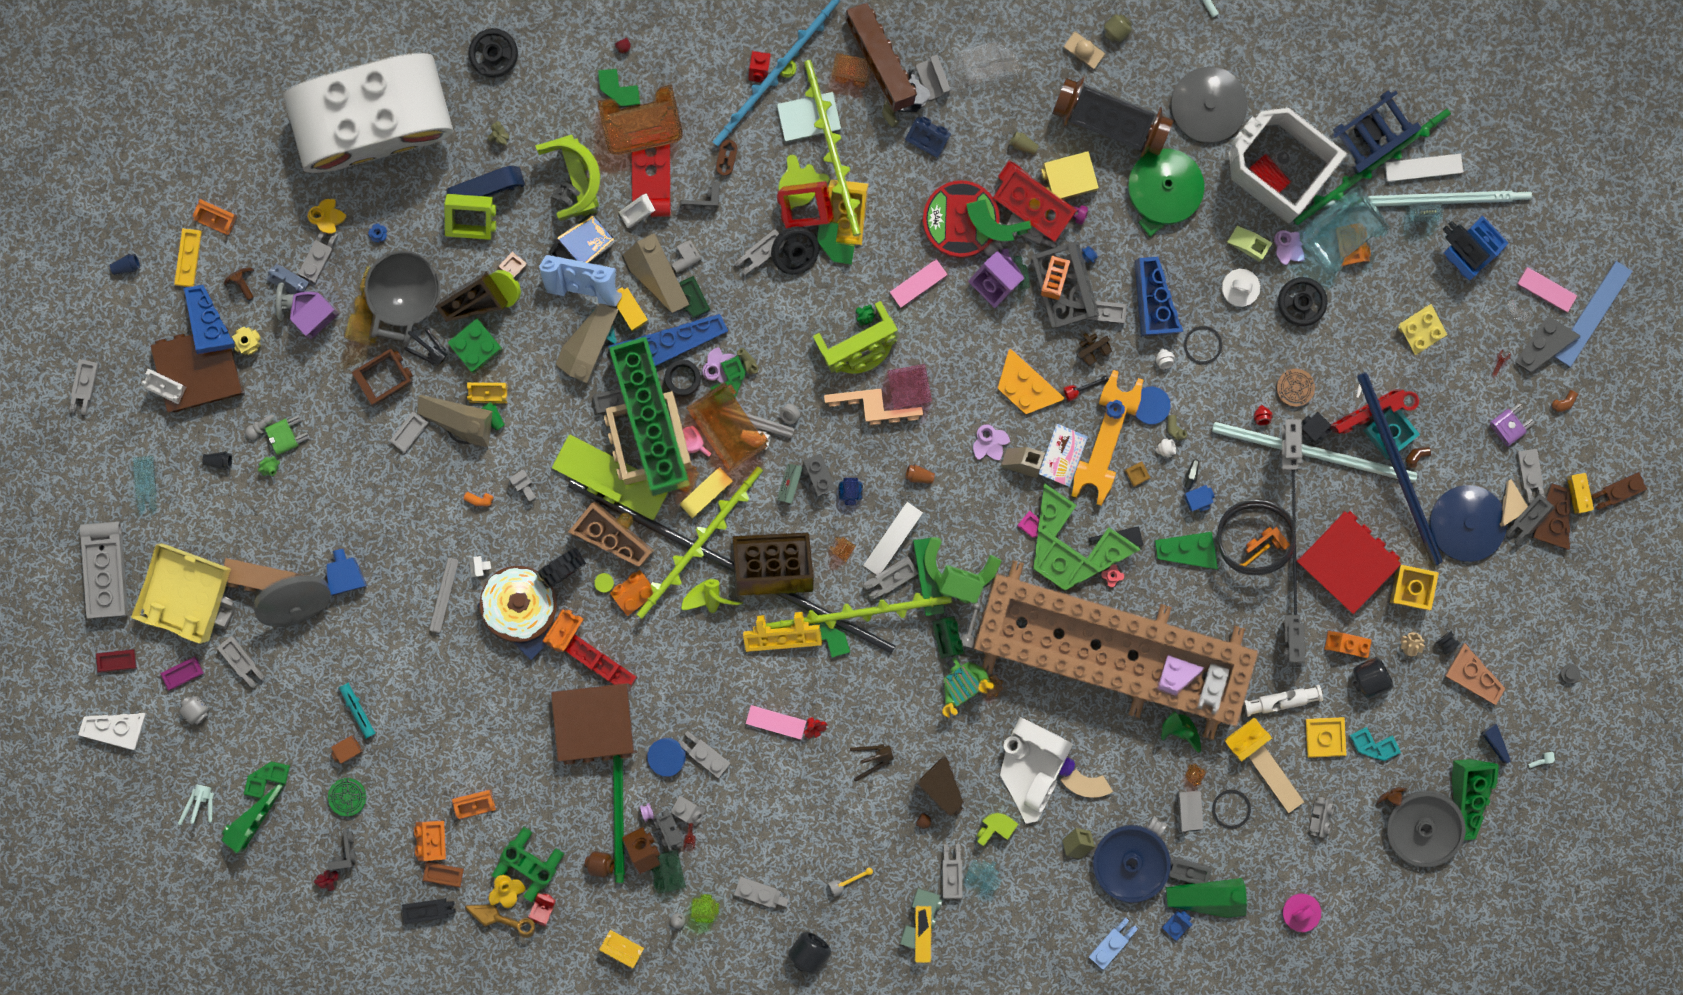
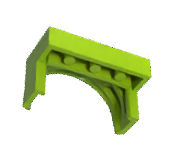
[535,134,600,221]
[813,301,899,374]

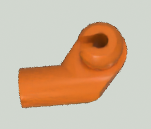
[464,492,494,507]

